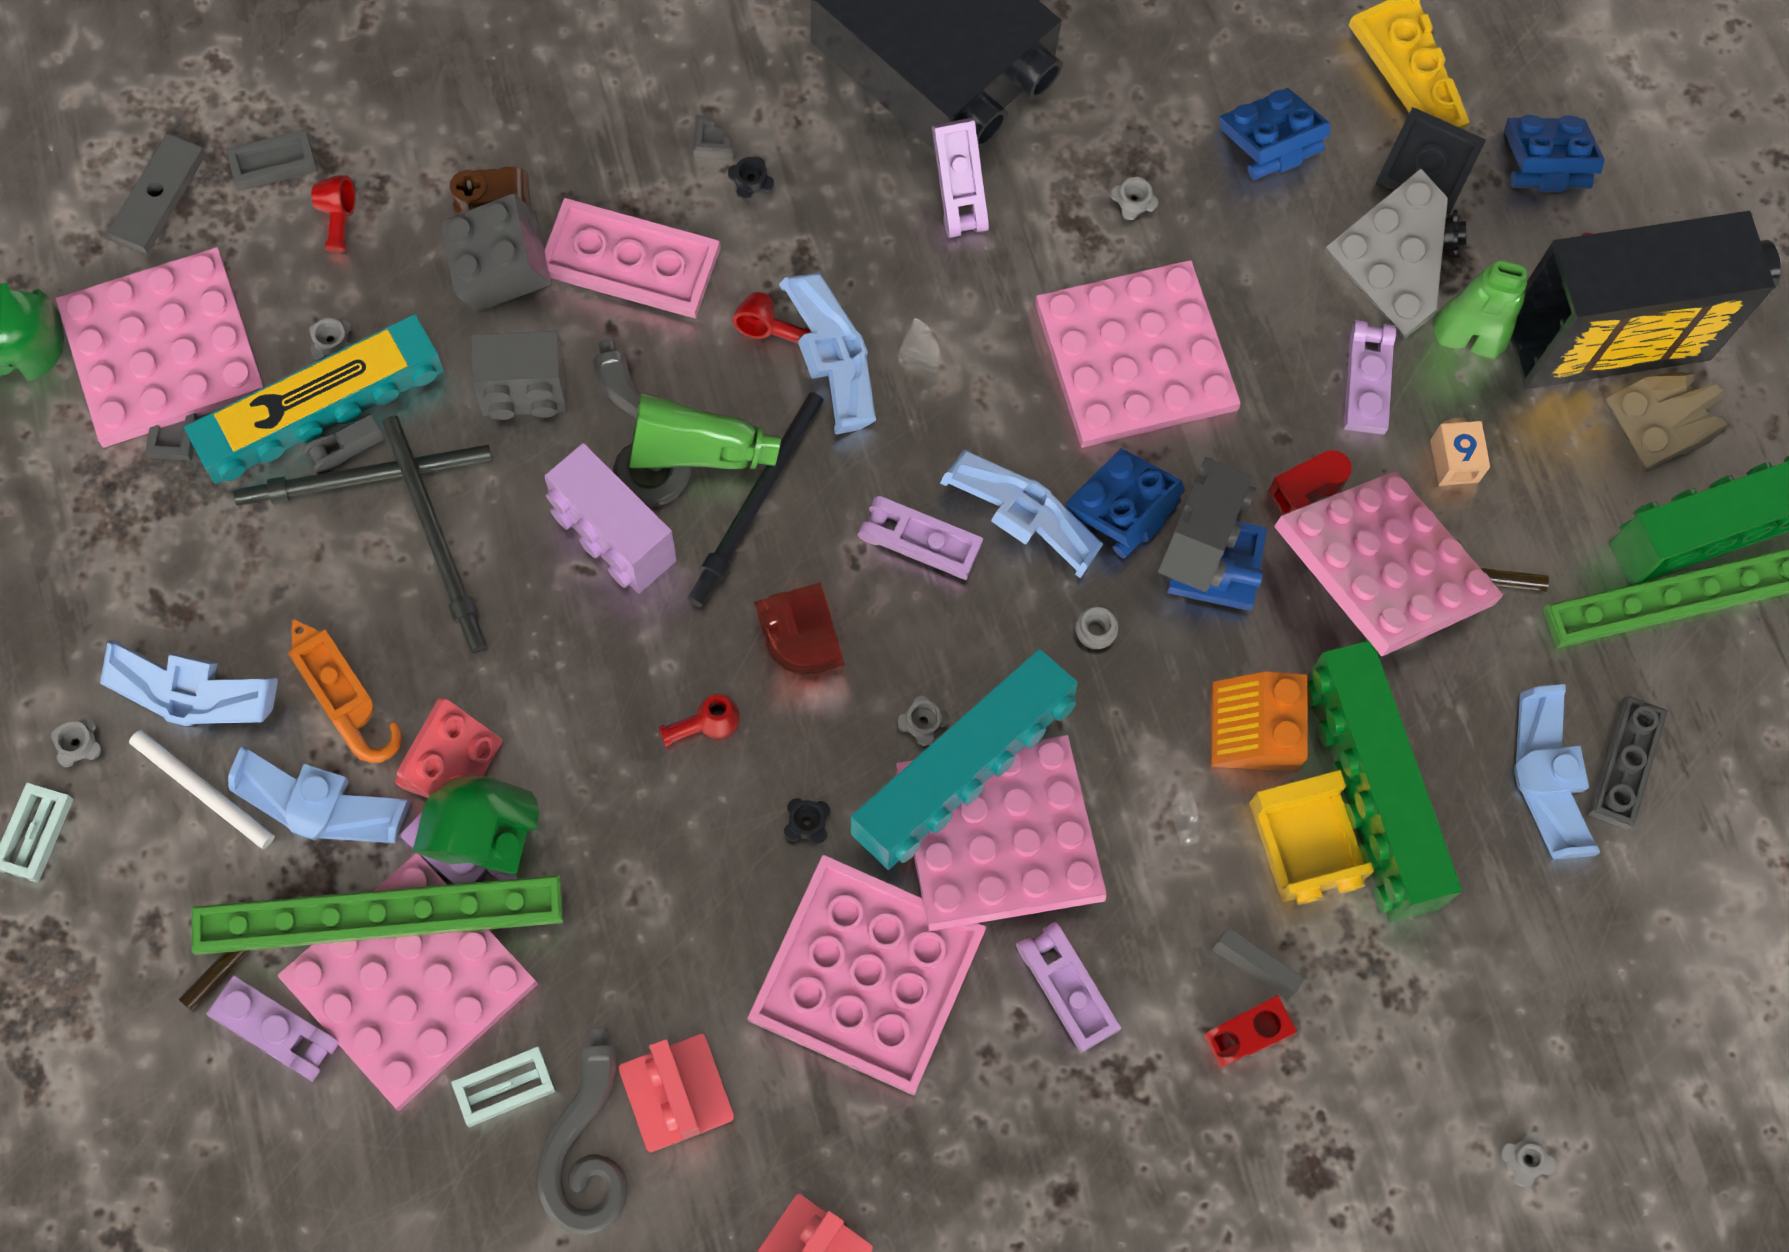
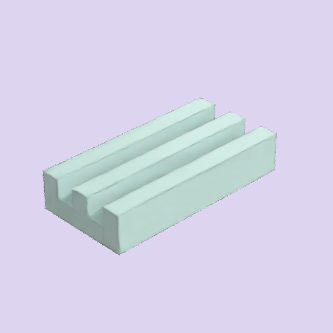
[0,782,74,883]
[451,1047,556,1127]

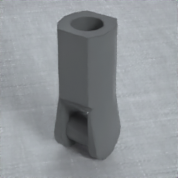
[303,414,385,474]

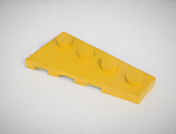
[1348,0,1470,130]

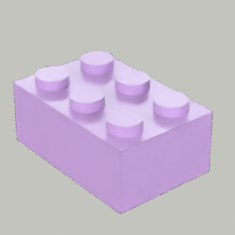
[544,443,676,594]

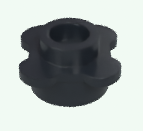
[728,157,774,200]
[1443,210,1467,258]
[784,798,830,844]

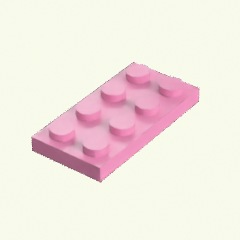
[544,198,720,319]

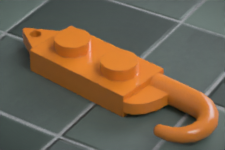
[287,620,402,763]

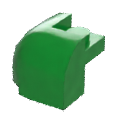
[0,283,64,381]
[412,775,539,875]

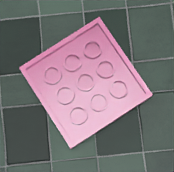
[55,247,265,448]
[1035,260,1241,448]
[1274,471,1503,656]
[896,735,1107,931]
[277,853,538,1111]
[747,855,987,1095]

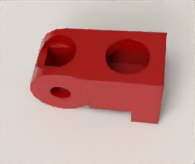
[1268,450,1352,515]
[1203,995,1297,1069]

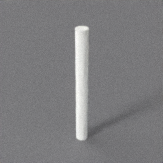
[129,730,275,850]

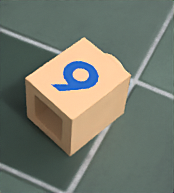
[1430,418,1490,486]

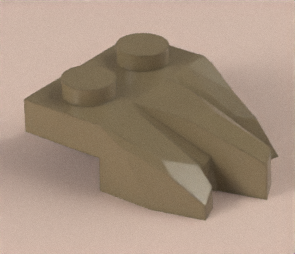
[1606,372,1728,472]

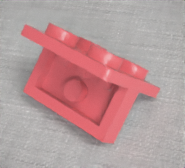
[394,698,502,798]
[618,1034,734,1153]
[757,1194,873,1252]

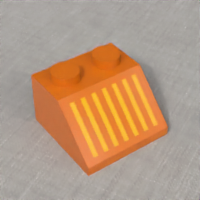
[1211,671,1308,772]

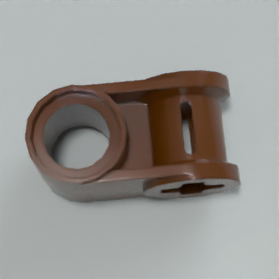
[450,166,531,215]

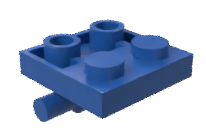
[1219,88,1330,180]
[1504,115,1605,192]
[1065,448,1185,559]
[1167,521,1267,611]

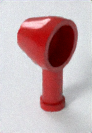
[311,175,356,253]
[732,292,811,344]
[658,694,740,747]

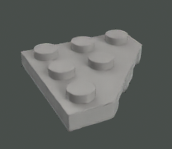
[1326,169,1448,340]

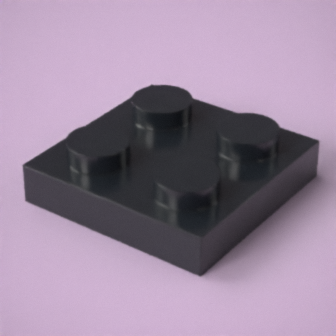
[1376,107,1486,215]

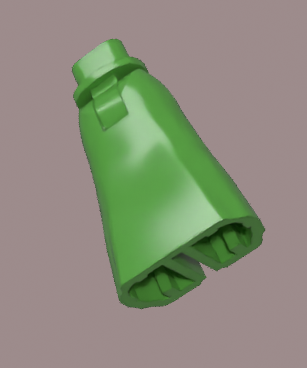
[1433,261,1527,359]
[629,392,781,469]

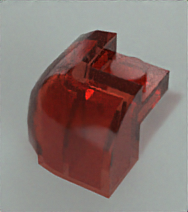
[754,582,846,675]

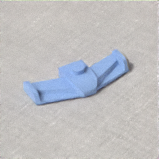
[779,273,876,434]
[940,450,1103,578]
[100,640,278,726]
[1513,684,1601,860]
[228,746,411,843]

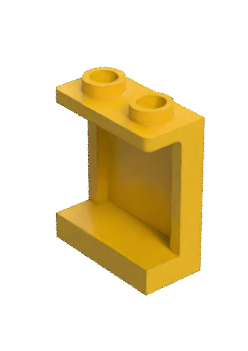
[1249,770,1374,905]

